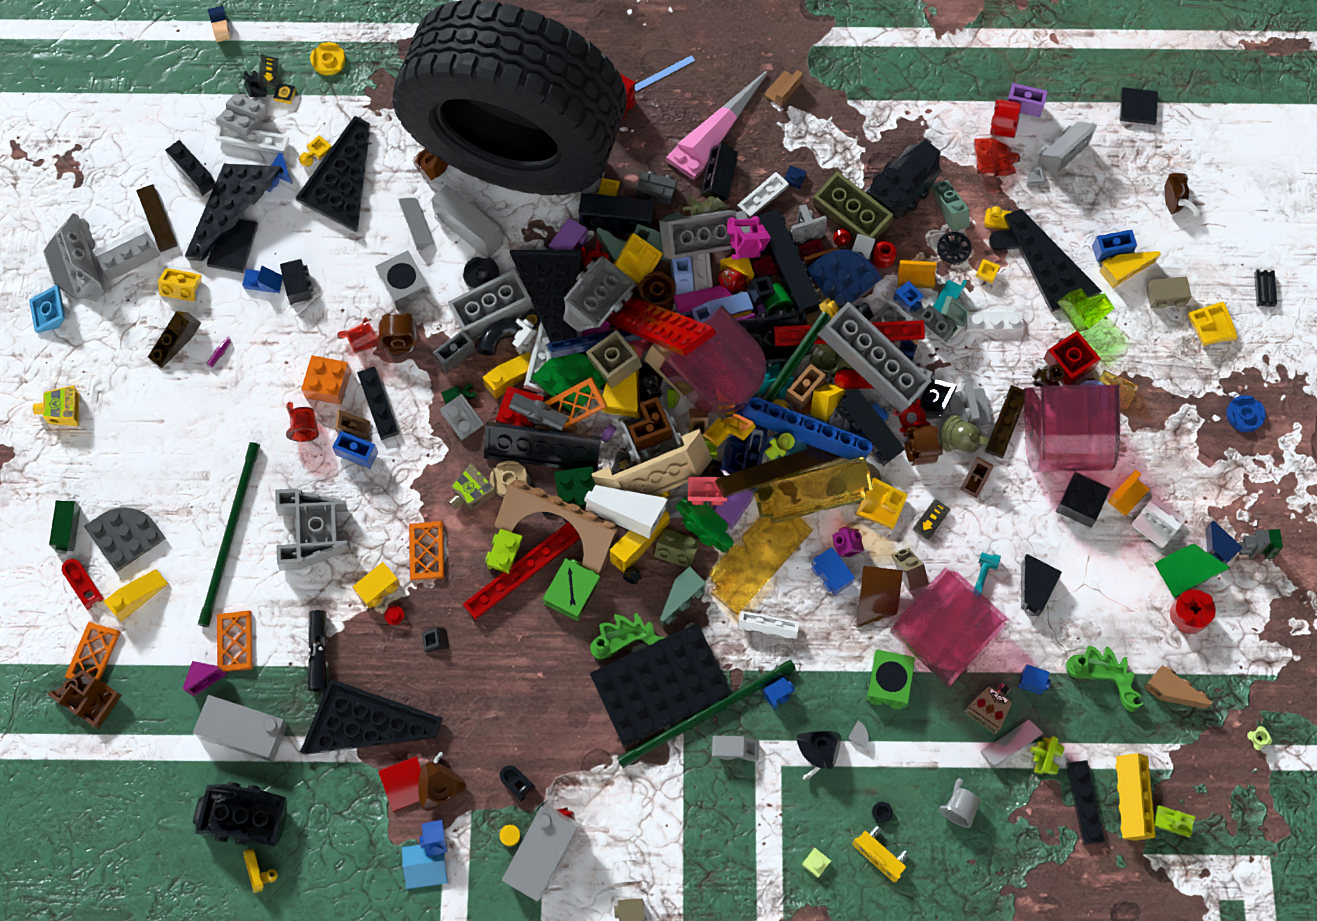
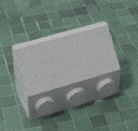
[1038,122,1097,177]
[94,226,160,281]

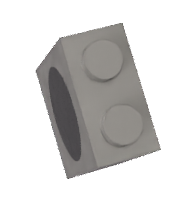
[375,250,430,309]

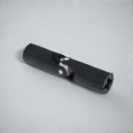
[308,610,327,692]

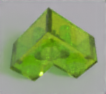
[1057,288,1115,332]

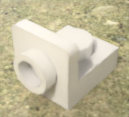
[513,319,537,349]

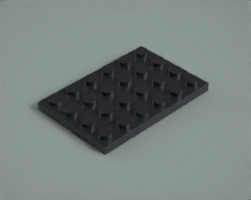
[589,623,732,747]

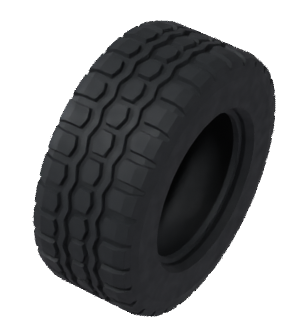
[393,0,627,195]

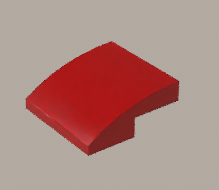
[378,756,422,812]

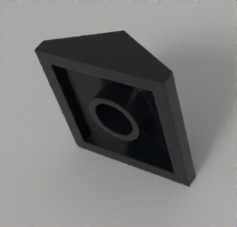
[912,379,957,419]

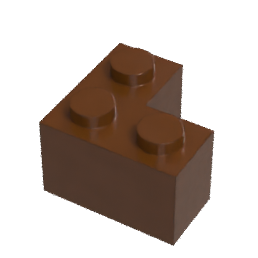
[628,397,672,452]

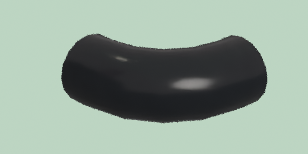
[477,319,518,356]

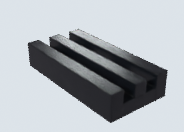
[1254,270,1277,307]

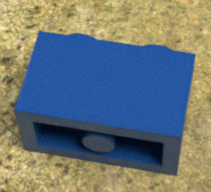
[1092,229,1137,262]
[332,431,378,469]
[811,547,855,596]

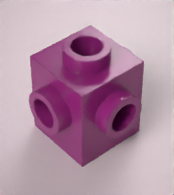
[832,526,865,558]

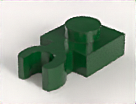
[441,383,477,404]

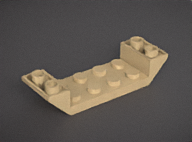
[592,429,712,496]

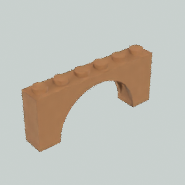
[494,480,620,574]

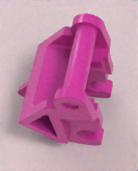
[727,216,771,259]

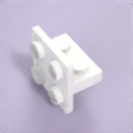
[1131,497,1185,548]

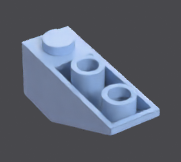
[670,256,694,317]
[691,292,754,323]

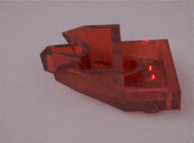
[973,138,1020,177]

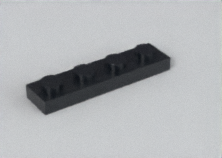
[357,366,399,440]
[1066,760,1105,845]

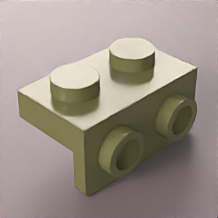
[654,528,700,568]

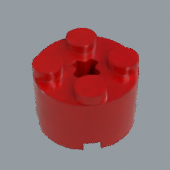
[990,99,1022,138]
[1170,590,1216,634]

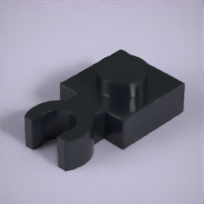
[243,70,268,97]

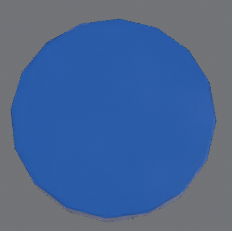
[1226,395,1266,432]

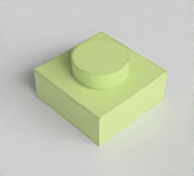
[802,848,831,878]

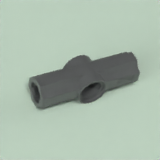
[508,393,568,431]

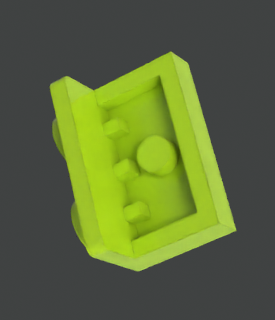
[485,529,523,573]

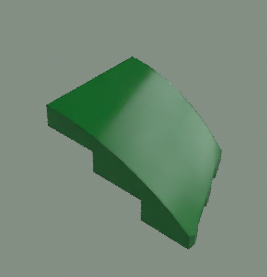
[1154,543,1230,597]

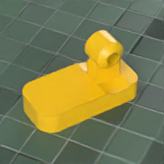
[984,206,1011,230]
[244,848,278,893]

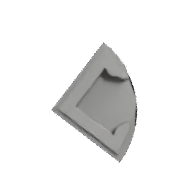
[1026,166,1046,187]
[848,721,868,749]

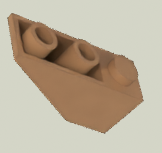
[1144,665,1213,709]

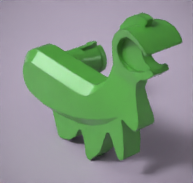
[590,613,666,660]
[1065,646,1143,712]

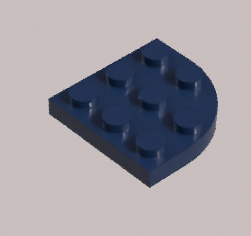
[807,250,884,312]

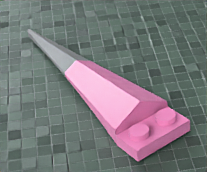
[666,71,767,180]

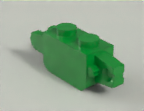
[675,497,734,553]

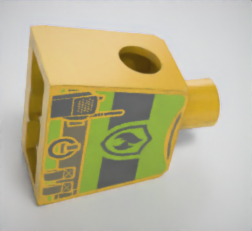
[33,386,80,426]

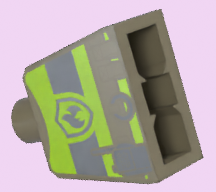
[448,463,497,510]

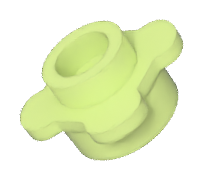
[1247,726,1272,750]

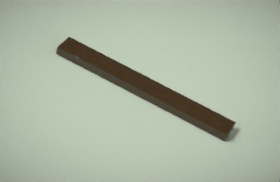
[715,447,843,498]

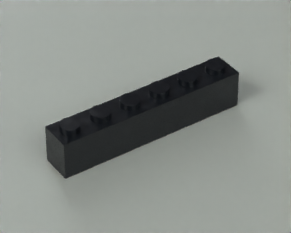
[757,209,822,315]

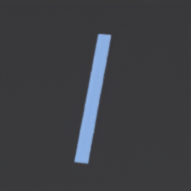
[635,55,695,91]

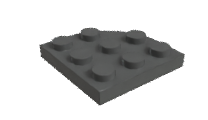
[84,507,166,572]

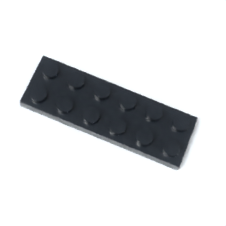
[484,422,601,472]

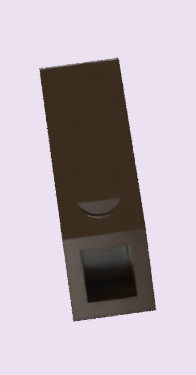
[148,311,201,368]

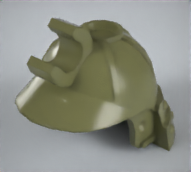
[683,196,730,216]
[809,344,854,375]
[940,415,989,453]

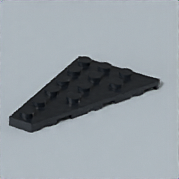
[295,116,371,232]
[184,163,284,261]
[510,250,582,343]
[300,679,443,755]

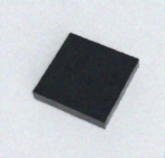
[1119,87,1158,125]

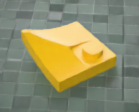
[614,233,663,286]
[1188,301,1237,346]
[854,478,908,530]

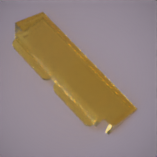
[753,457,873,523]
[709,509,813,615]

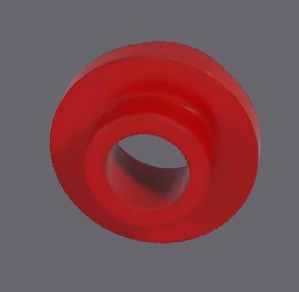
[833,229,851,246]

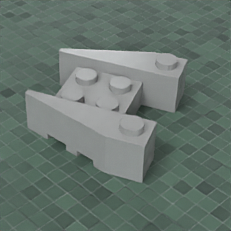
[275,489,349,571]

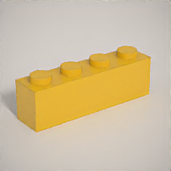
[1115,753,1156,841]

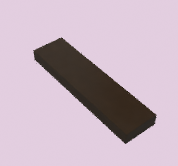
[136,184,177,252]
[985,385,1029,459]

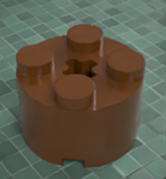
[639,271,676,311]
[379,313,417,354]
[904,425,943,466]

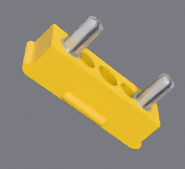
[852,826,909,882]

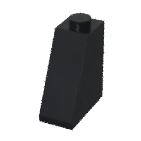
[1021,554,1062,617]

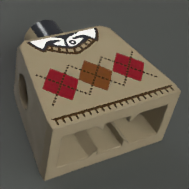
[964,683,1012,735]

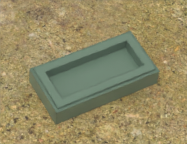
[941,296,970,327]

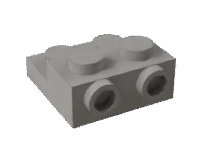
[216,93,267,136]

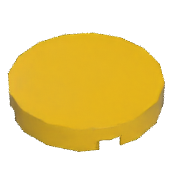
[310,42,346,76]

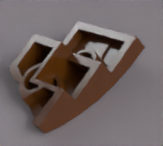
[856,566,903,628]
[47,670,122,729]

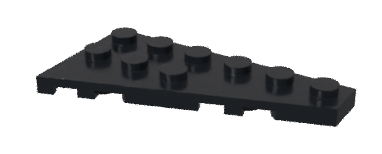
[1004,209,1102,313]

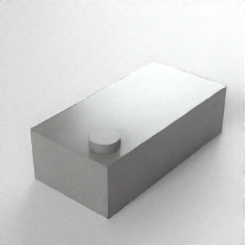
[431,185,503,258]
[659,210,737,259]
[448,270,533,339]
[193,695,288,762]
[502,804,581,901]

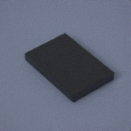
[207,219,258,273]

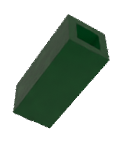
[49,500,81,554]

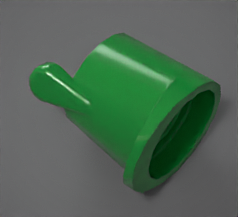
[763,279,794,315]

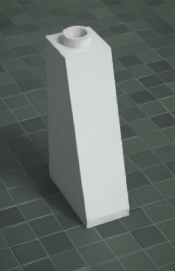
[584,485,668,539]

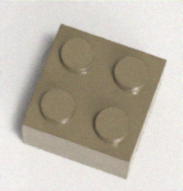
[586,330,642,389]

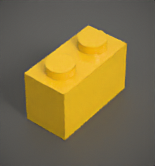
[352,562,400,609]

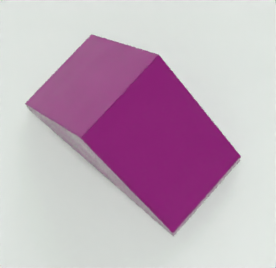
[183,661,227,696]

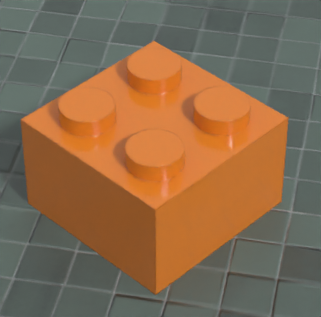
[301,355,351,405]

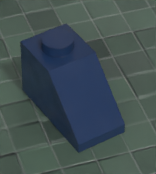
[1206,520,1243,564]

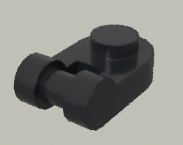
[499,765,536,802]

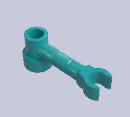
[971,552,1001,602]

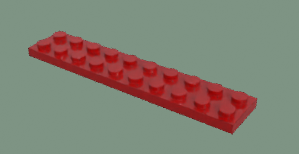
[606,296,717,356]

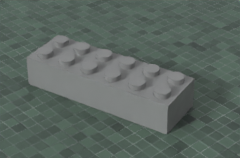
[818,302,932,413]

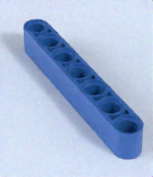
[743,397,873,463]

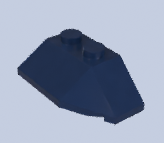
[720,424,768,492]

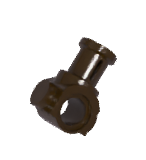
[1032,364,1065,394]

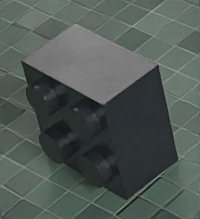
[1055,472,1111,528]

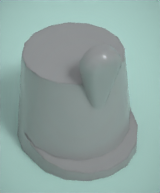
[939,778,981,828]

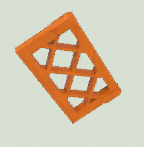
[544,377,607,431]
[409,521,445,580]
[217,610,253,672]
[65,622,121,680]

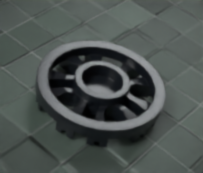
[937,232,972,265]

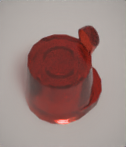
[337,317,379,354]
[286,402,319,442]

